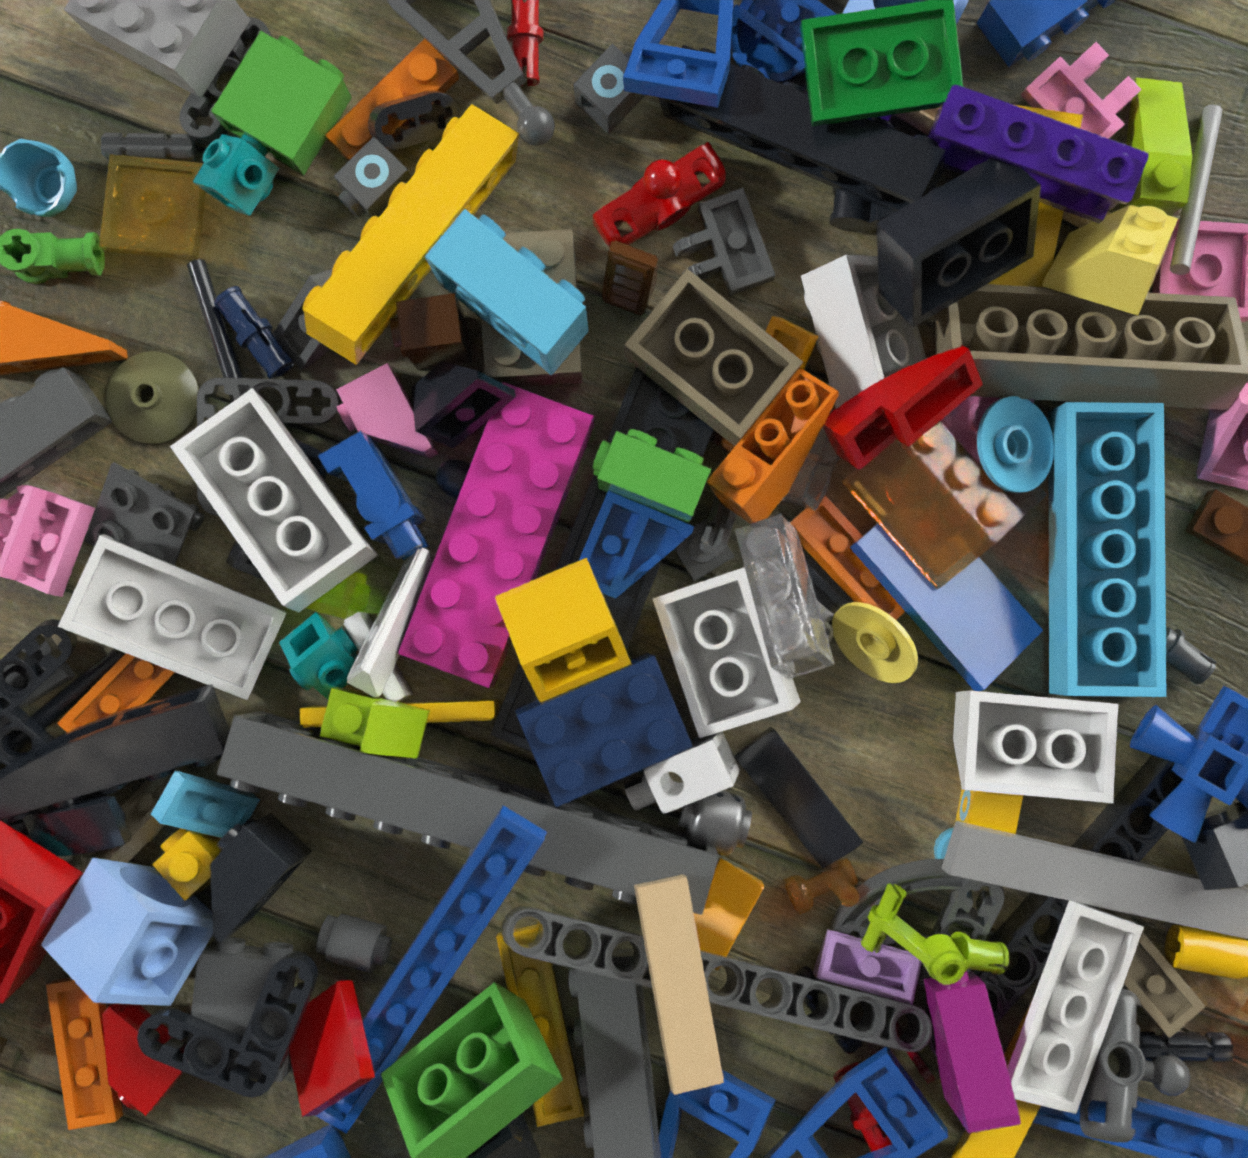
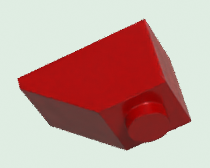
[102,1003,187,1116]

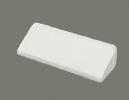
[346,547,432,697]

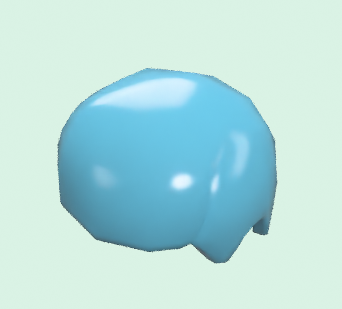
[0,139,77,217]

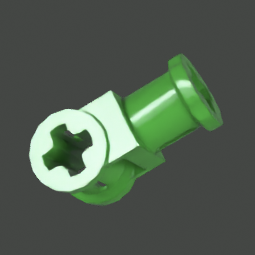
[0,228,105,284]

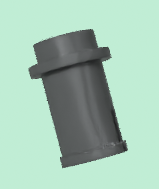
[1166,627,1217,685]

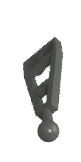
[387,0,555,146]

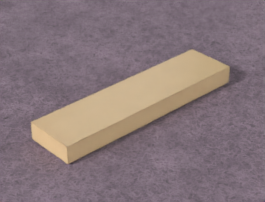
[634,875,724,1095]

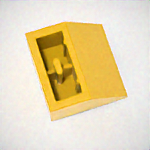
[495,558,631,703]

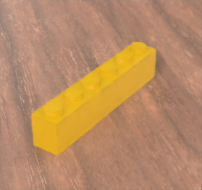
[303,104,520,365]

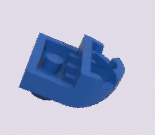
[731,0,837,83]

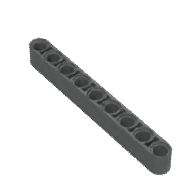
[501,906,932,1052]

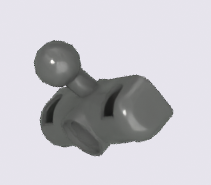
[1080,989,1191,1143]

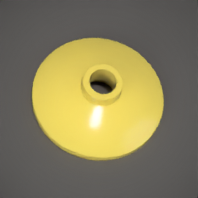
[832,602,918,683]

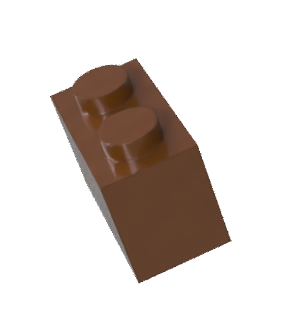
[390,293,473,370]

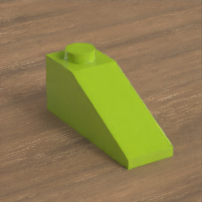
[1120,77,1192,216]

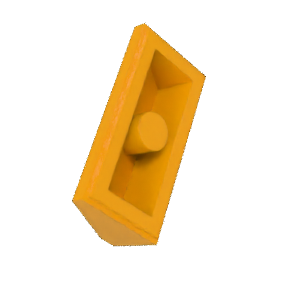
[693,857,764,971]

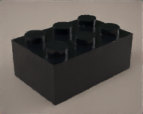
[876,157,1041,327]

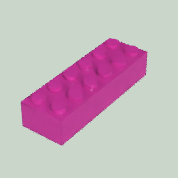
[398,382,595,688]

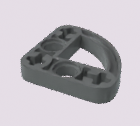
[830,859,1005,987]

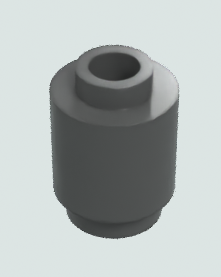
[316,913,393,973]

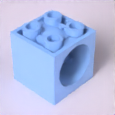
[41,858,213,1006]

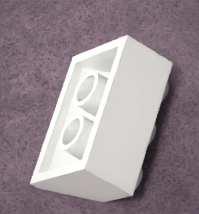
[801,255,926,409]
[953,691,1118,803]

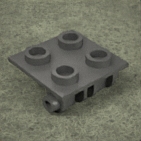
[85,462,205,565]

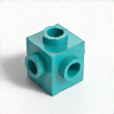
[193,134,279,216]
[279,612,358,700]

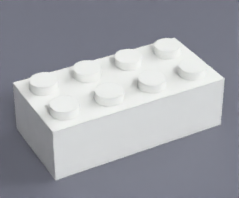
[170,388,378,613]

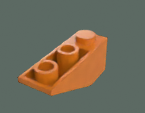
[706,367,839,529]

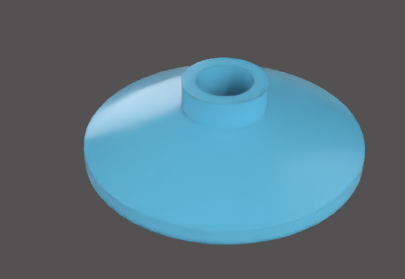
[977,396,1054,493]

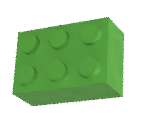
[381,982,563,1158]

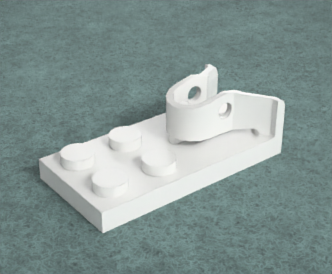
[58,534,286,700]

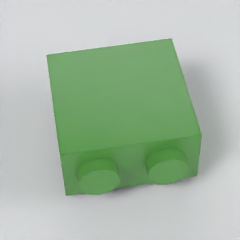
[211,31,352,176]
[592,429,711,524]

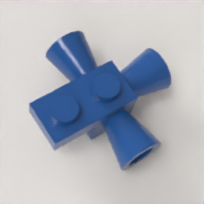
[1130,686,1248,843]

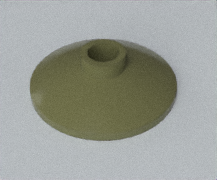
[106,351,200,445]

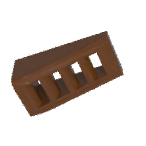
[602,241,658,315]

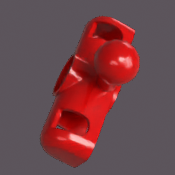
[592,142,726,247]

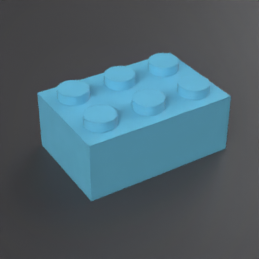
[425,209,589,376]

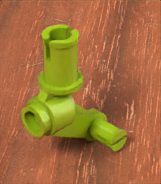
[861,883,1009,985]

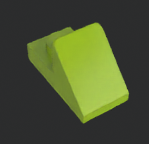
[320,687,430,759]

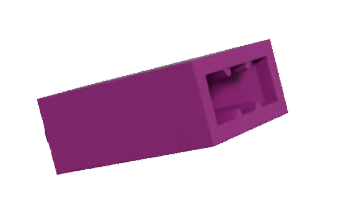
[924,971,1021,1133]

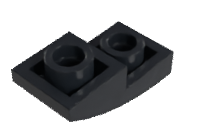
[23,796,132,857]

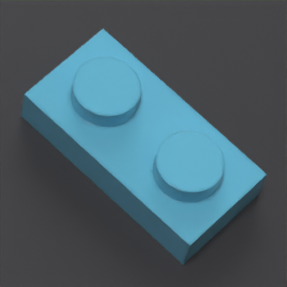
[151,770,260,838]

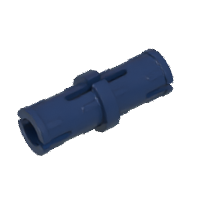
[214,286,295,379]

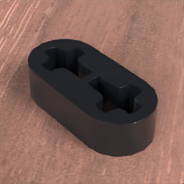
[368,90,459,150]

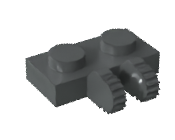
[672,188,776,296]

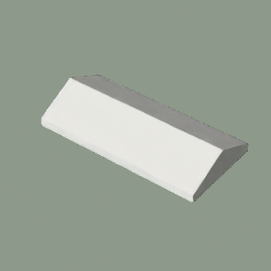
[1007,900,1144,1114]

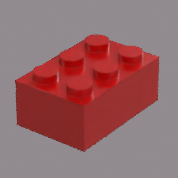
[0,820,83,1004]

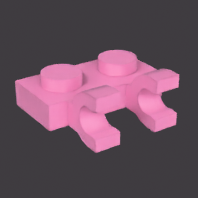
[1021,42,1142,139]

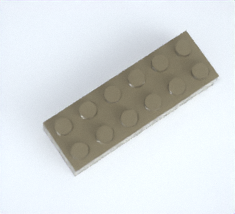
[934,284,1248,410]

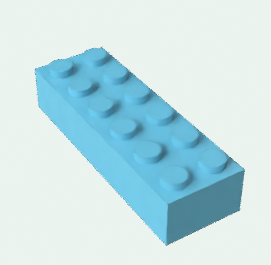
[1048,402,1166,697]

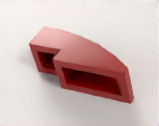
[823,346,983,470]

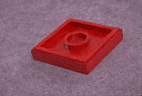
[289,980,375,1117]

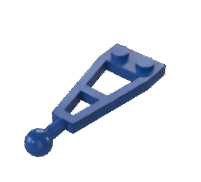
[623,0,734,108]
[763,1047,948,1158]
[659,1070,776,1158]

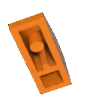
[0,301,128,375]

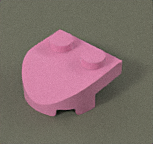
[0,485,95,597]

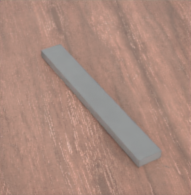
[941,821,1248,939]

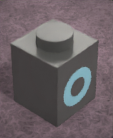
[573,43,645,134]
[333,137,411,218]

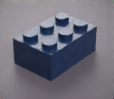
[515,653,693,807]

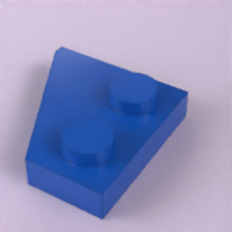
[579,491,694,599]

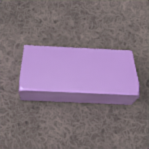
[813,929,922,1004]

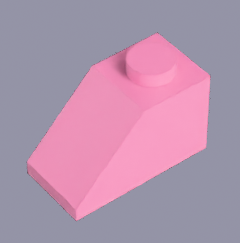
[336,363,438,458]

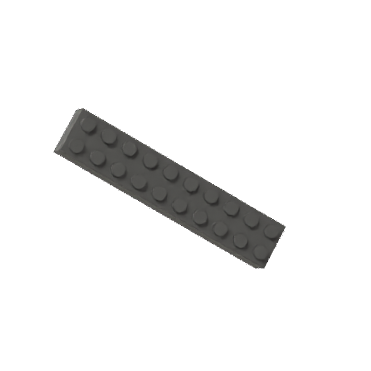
[217,711,719,915]

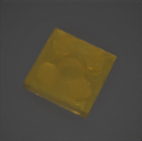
[99,154,206,260]

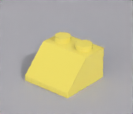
[1042,205,1178,315]

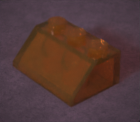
[841,421,1024,589]

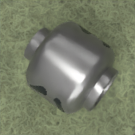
[678,791,752,856]

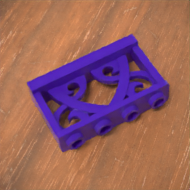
[927,85,1149,224]

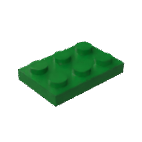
[800,0,963,127]

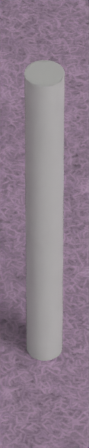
[1170,105,1223,275]

